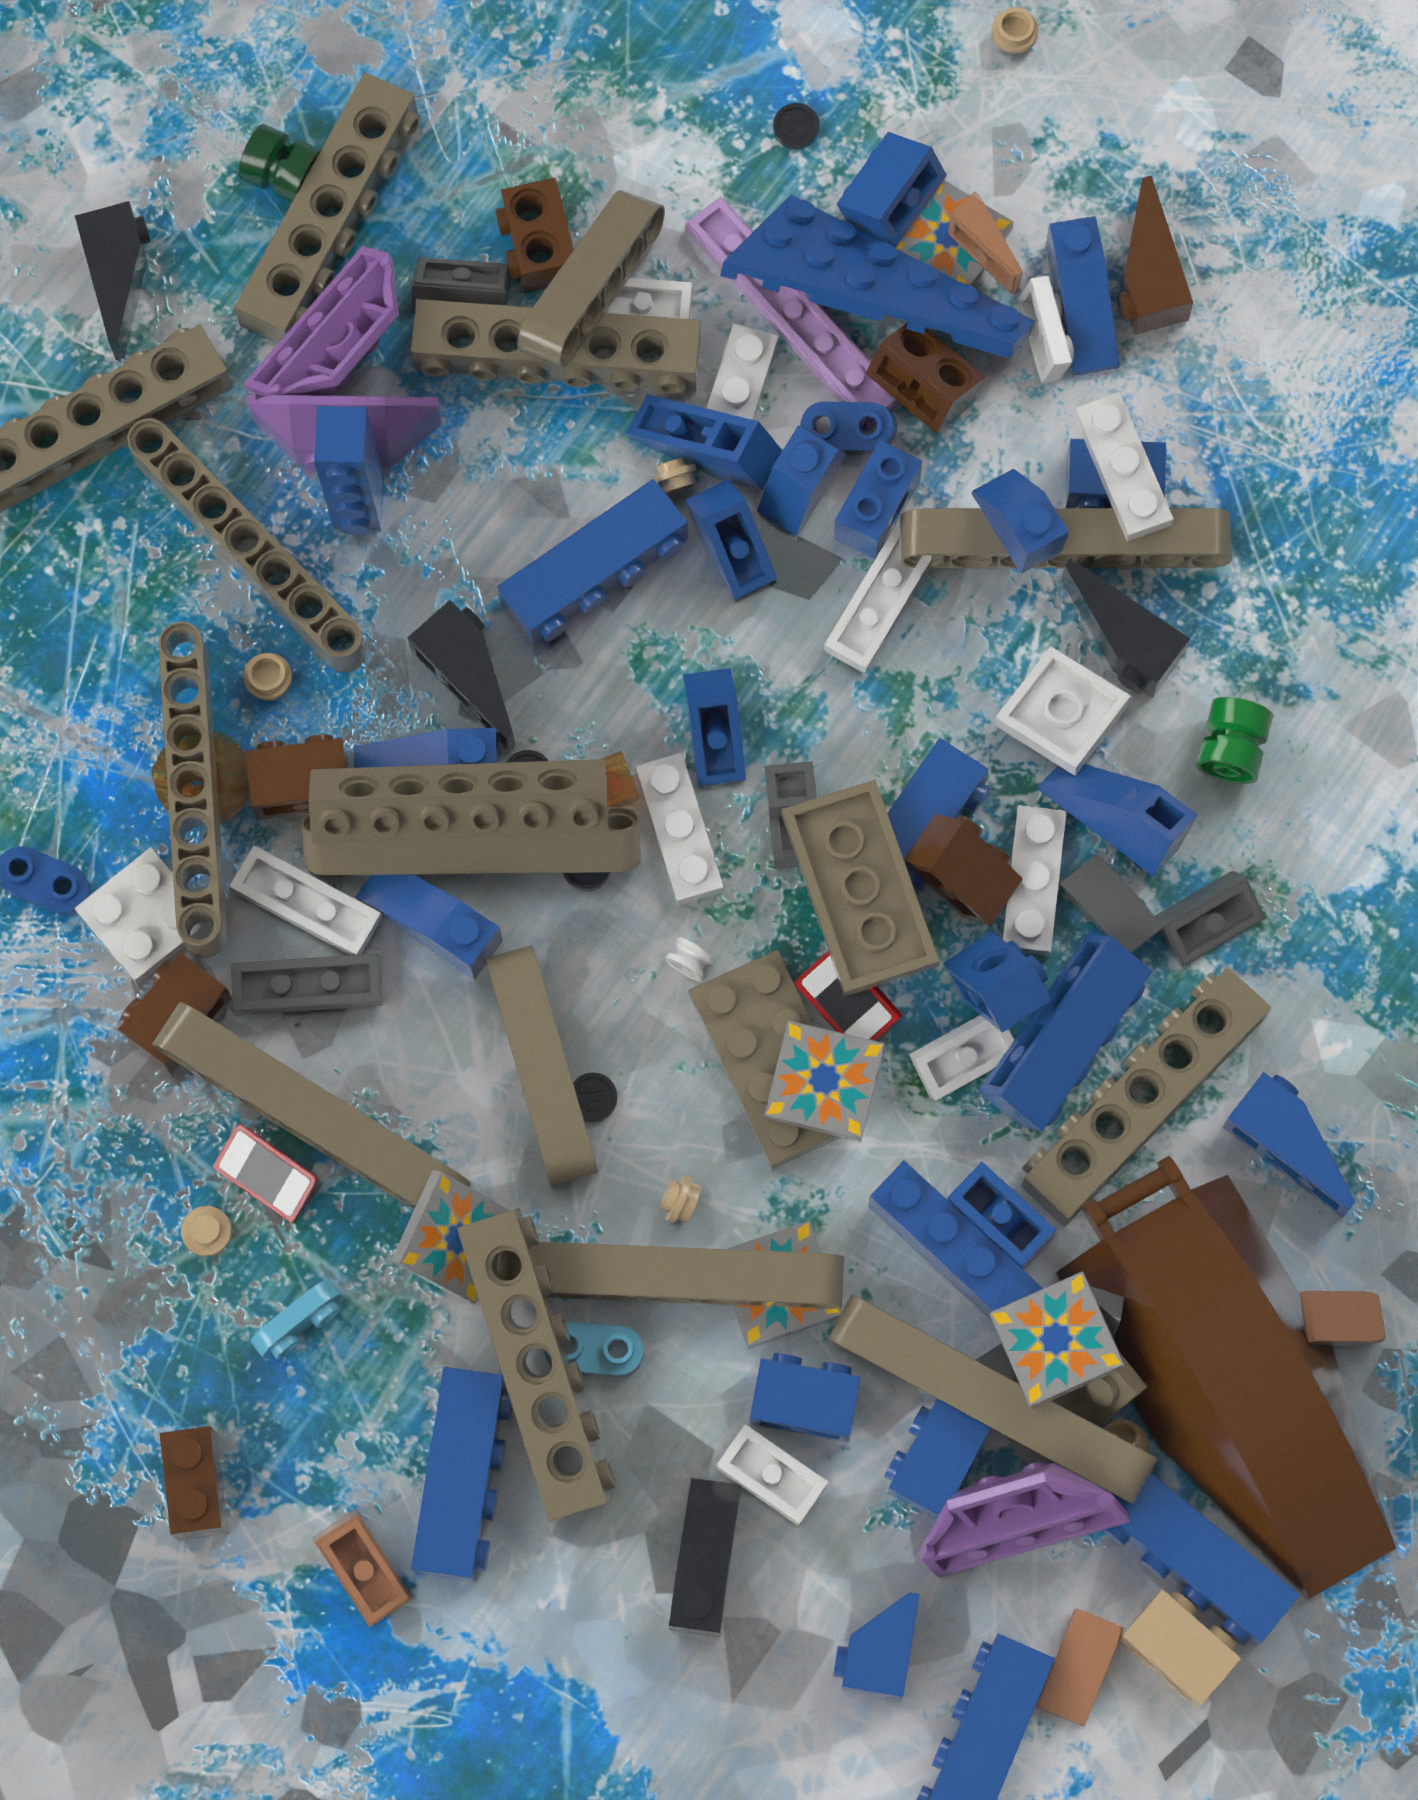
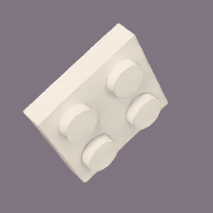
[995,646,1131,776]
[74,847,213,985]

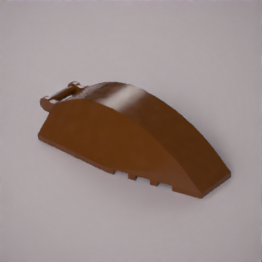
[1056,1156,1396,1600]

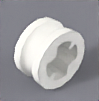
[665,937,715,982]

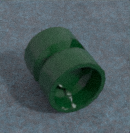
[238,123,321,203]

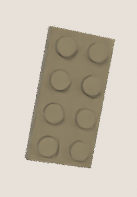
[782,780,940,997]
[688,950,842,1170]

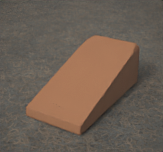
[948,192,1023,295]
[1300,1291,1386,1348]
[313,1510,412,1627]
[1036,1608,1124,1727]

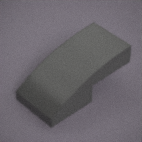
[764,761,817,869]
[1058,854,1163,952]

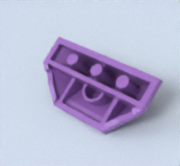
[243,246,399,397]
[247,394,442,471]
[920,1462,1130,1577]

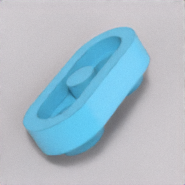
[250,1279,342,1360]
[543,1321,644,1378]

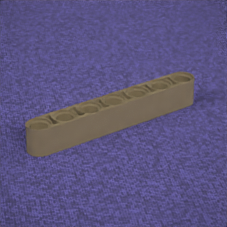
[127,418,366,672]
[900,508,1232,569]
[159,621,227,958]
[301,807,641,875]
[152,1002,471,1210]
[498,1242,844,1309]
[828,1294,1158,1504]

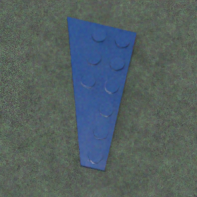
[720,195,1035,358]

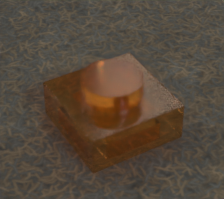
[601,751,640,807]

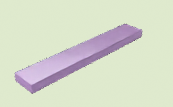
[685,196,901,431]

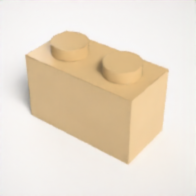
[1119,1589,1242,1709]

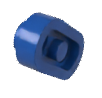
[800,401,897,452]
[0,846,92,916]

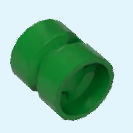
[1196,697,1273,784]

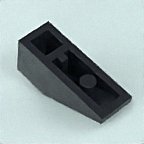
[75,201,151,360]
[1061,558,1190,698]
[407,600,516,752]
[669,1478,741,1638]

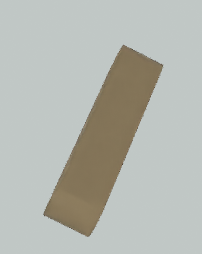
[517,190,665,367]
[485,945,599,1186]

